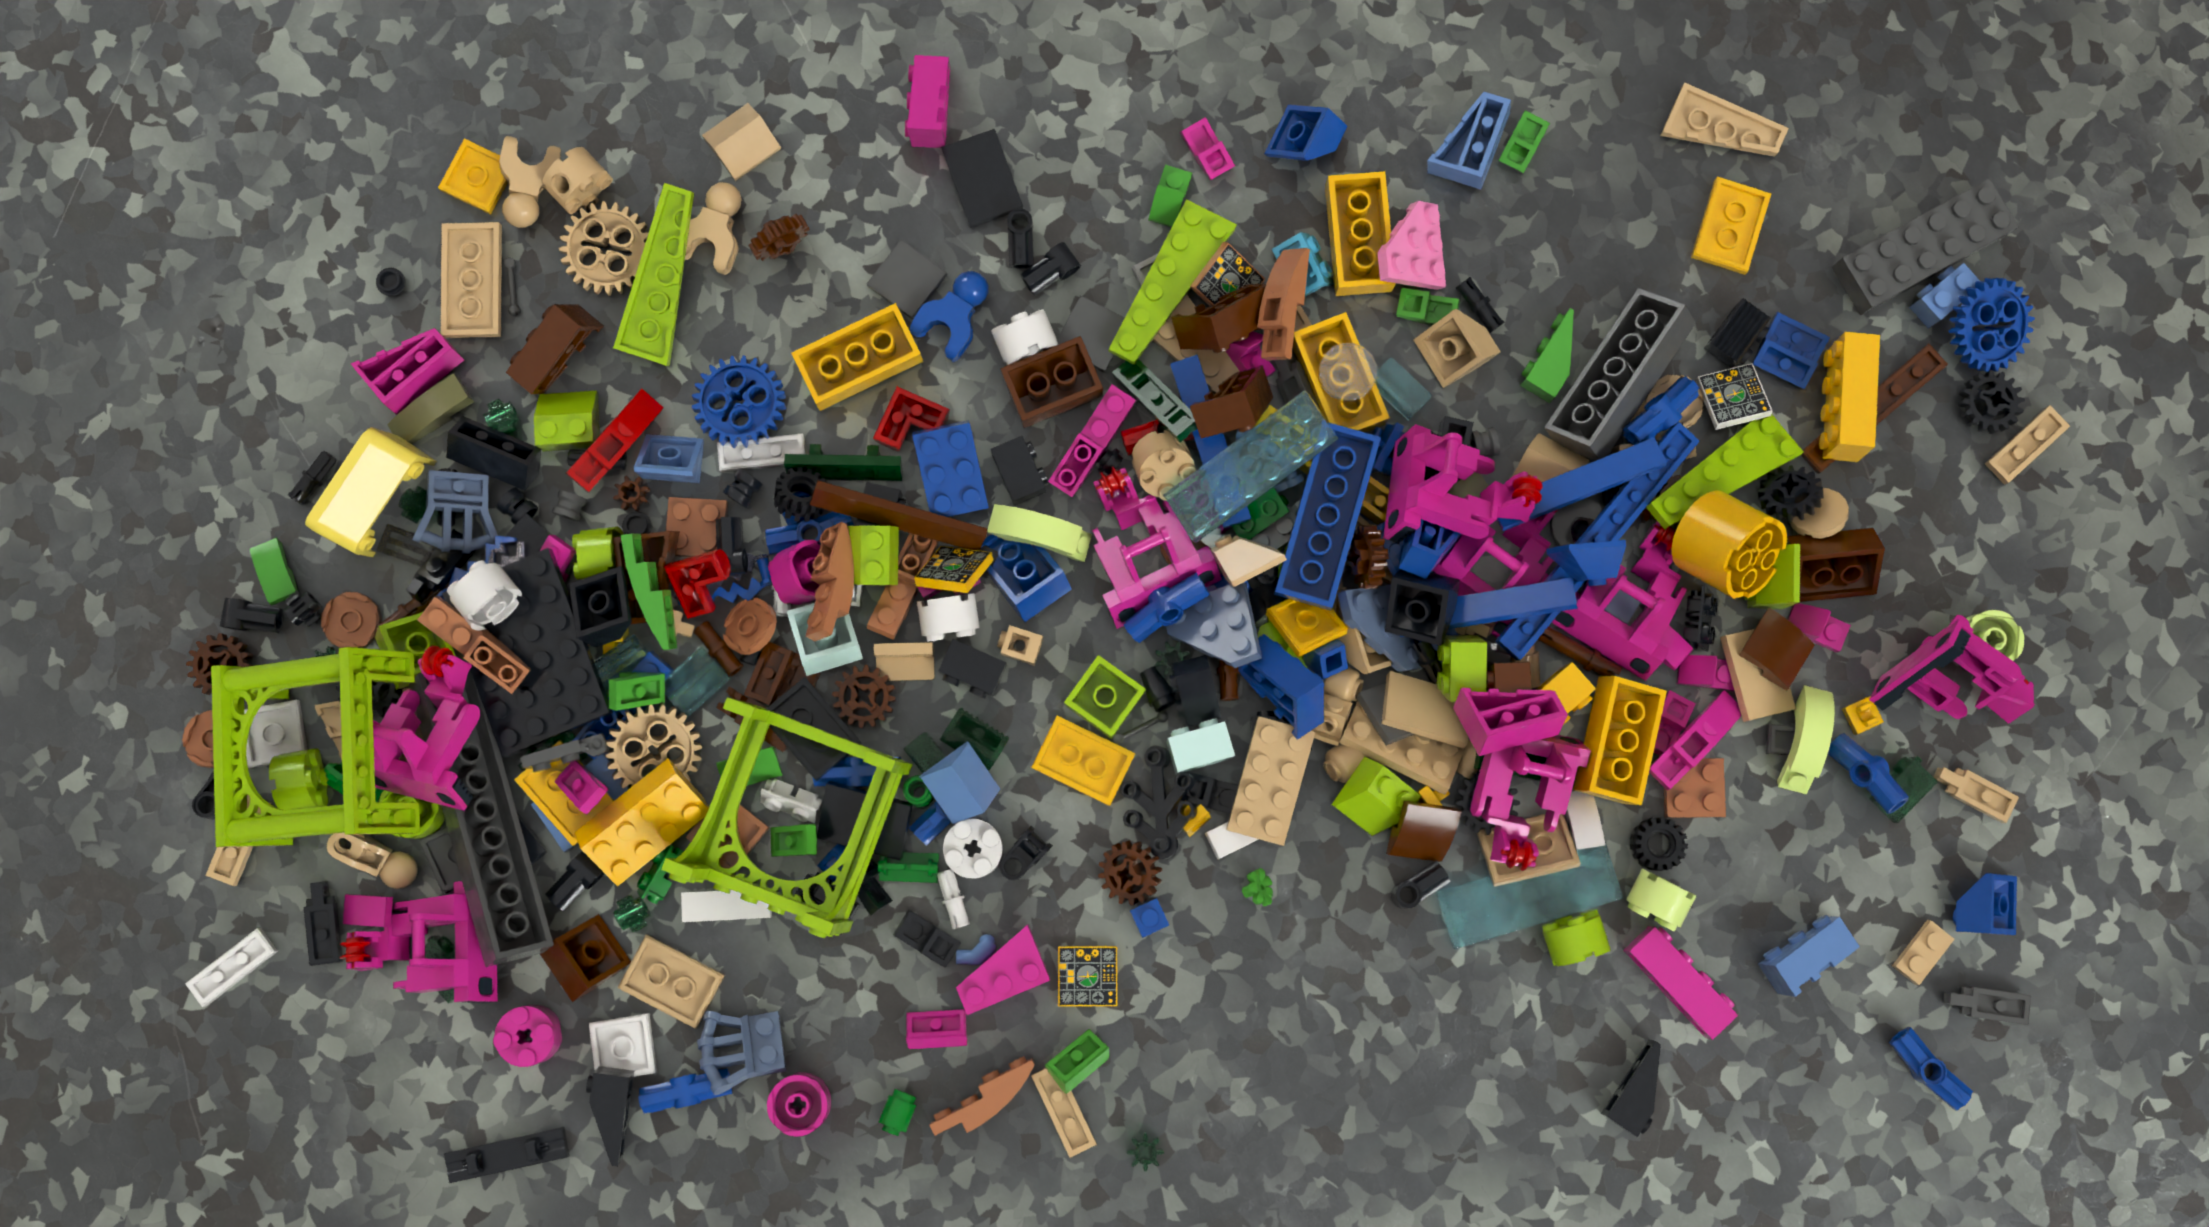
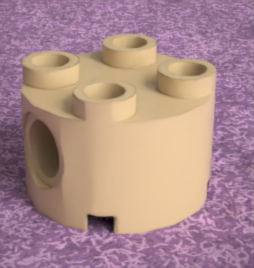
[542,147,613,214]
[1132,430,1197,501]

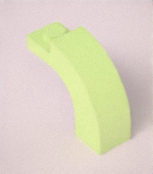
[987,504,1092,562]
[1777,685,1835,794]

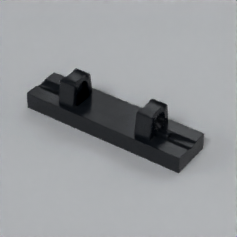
[444,1127,570,1183]

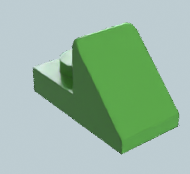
[1148,165,1192,228]
[609,672,665,711]
[770,824,817,857]

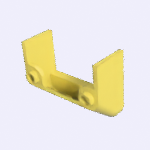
[305,427,437,557]

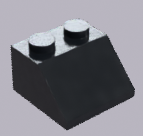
[569,566,632,647]
[1385,569,1460,646]

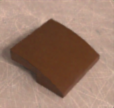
[1739,607,1815,691]
[744,642,821,705]
[1386,801,1462,862]

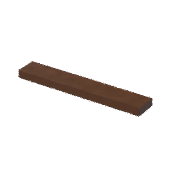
[1801,344,1948,474]
[810,480,987,551]

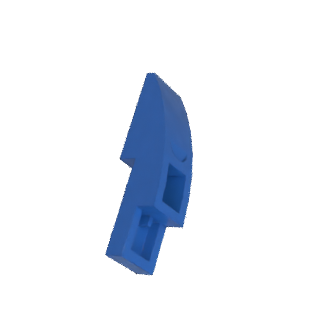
[572,651,674,760]

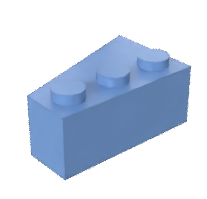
[1427,92,1511,189]
[1758,915,1860,997]

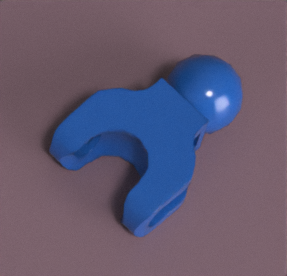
[909,271,989,362]

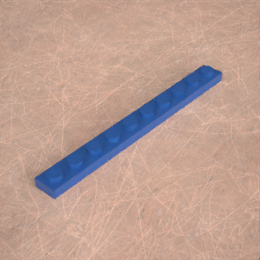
[1495,422,1699,661]

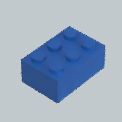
[912,420,989,517]

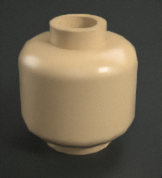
[1322,667,1364,702]
[1324,743,1368,783]

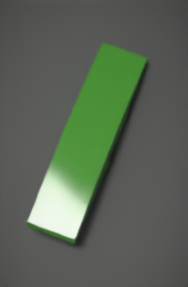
[621,533,677,650]

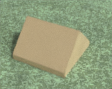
[702,103,781,181]
[1512,433,1590,509]

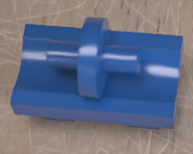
[1368,422,1405,476]

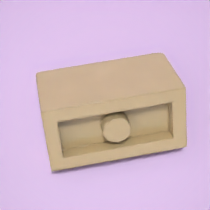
[874,642,935,681]

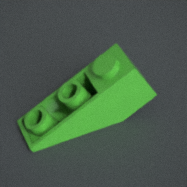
[1520,308,1574,404]

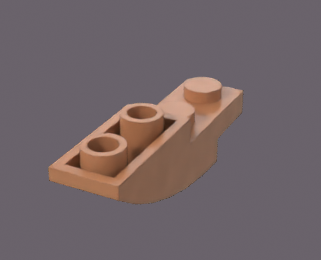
[1257,248,1310,361]
[805,522,854,641]
[867,533,939,640]
[417,596,531,694]
[930,1056,1035,1136]

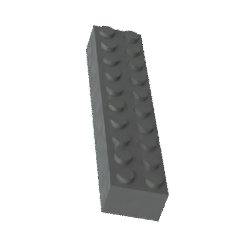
[409,670,554,967]

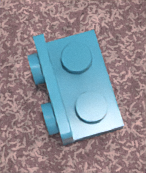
[1272,232,1334,297]

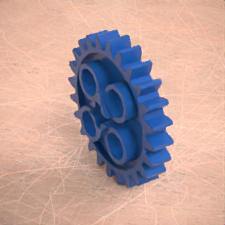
[1948,278,2035,372]
[692,355,786,448]

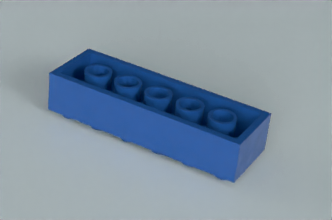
[1274,421,1381,610]

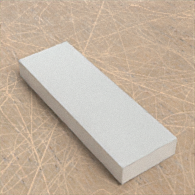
[717,433,806,472]
[681,890,772,922]
[185,928,278,1007]

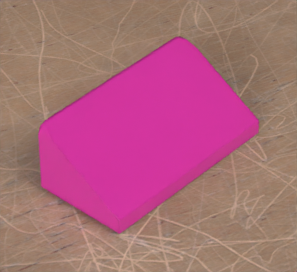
[906,1009,967,1049]

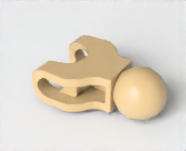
[499,136,561,228]
[685,182,742,275]
[327,833,418,889]

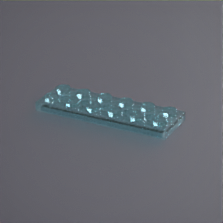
[1164,390,1339,543]
[1436,842,1623,949]

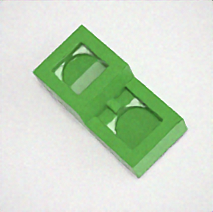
[1498,110,1550,173]
[1396,288,1460,325]
[250,538,298,606]

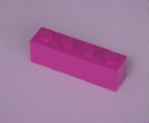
[1623,926,1738,1040]

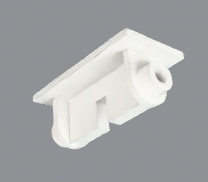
[760,779,823,823]

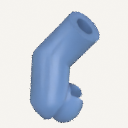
[956,934,996,965]

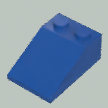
[981,534,1072,622]

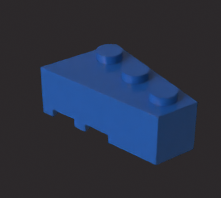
[1399,519,1462,579]
[1238,634,1324,740]

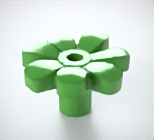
[1242,868,1273,906]

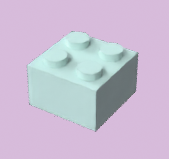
[787,603,863,676]
[1166,718,1235,775]

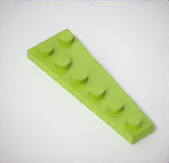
[613,183,694,366]
[1108,199,1237,364]
[1646,414,1804,529]

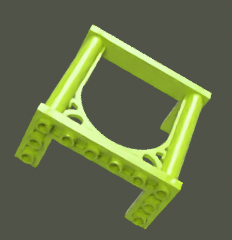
[211,647,420,847]
[661,697,913,938]

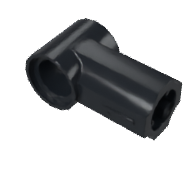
[1007,208,1034,269]
[1020,242,1081,296]
[716,516,748,575]
[220,597,284,634]
[545,851,605,911]
[1391,860,1451,909]

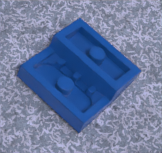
[1752,312,1830,389]

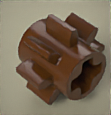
[613,475,651,512]

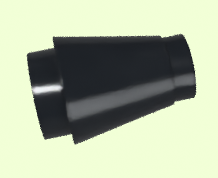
[1140,666,1176,712]

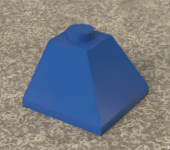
[1264,105,1347,161]
[1546,540,1626,586]
[1953,873,2017,935]

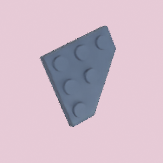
[1166,582,1262,668]
[1337,585,1423,673]

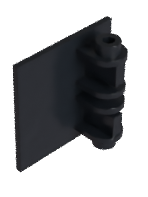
[1684,585,1718,652]

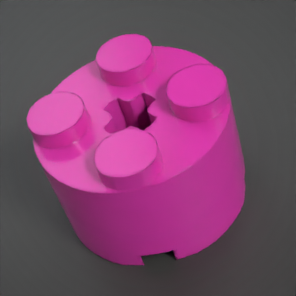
[768,540,820,605]
[493,1005,562,1067]
[767,1072,831,1137]

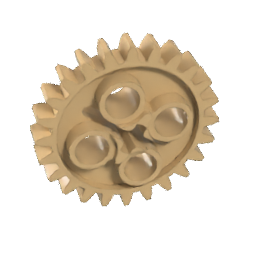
[559,201,649,296]
[604,703,702,788]

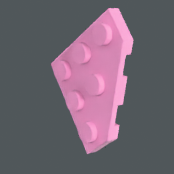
[1377,201,1446,290]

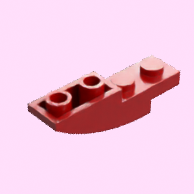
[565,388,664,493]

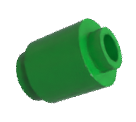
[903,775,934,808]
[878,1089,917,1136]

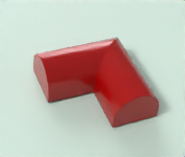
[873,386,950,451]
[664,549,731,619]

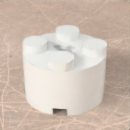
[991,309,1059,366]
[447,560,522,631]
[917,593,980,642]
[943,819,1004,879]

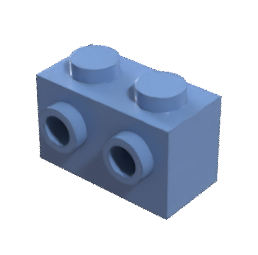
[1909,263,1980,328]

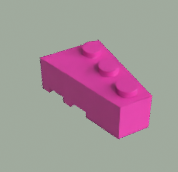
[905,55,950,148]
[351,328,464,415]
[1453,688,1568,756]
[956,925,1051,1015]

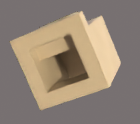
[997,625,1043,666]
[1312,694,1353,746]

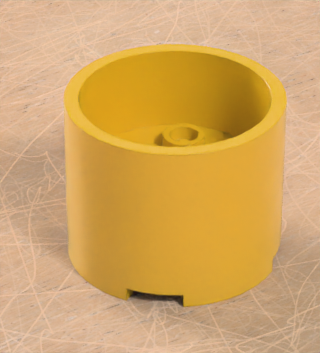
[1672,490,1787,599]

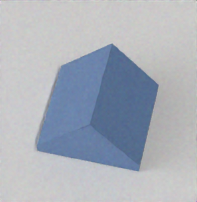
[634,434,704,483]
[919,741,1000,824]

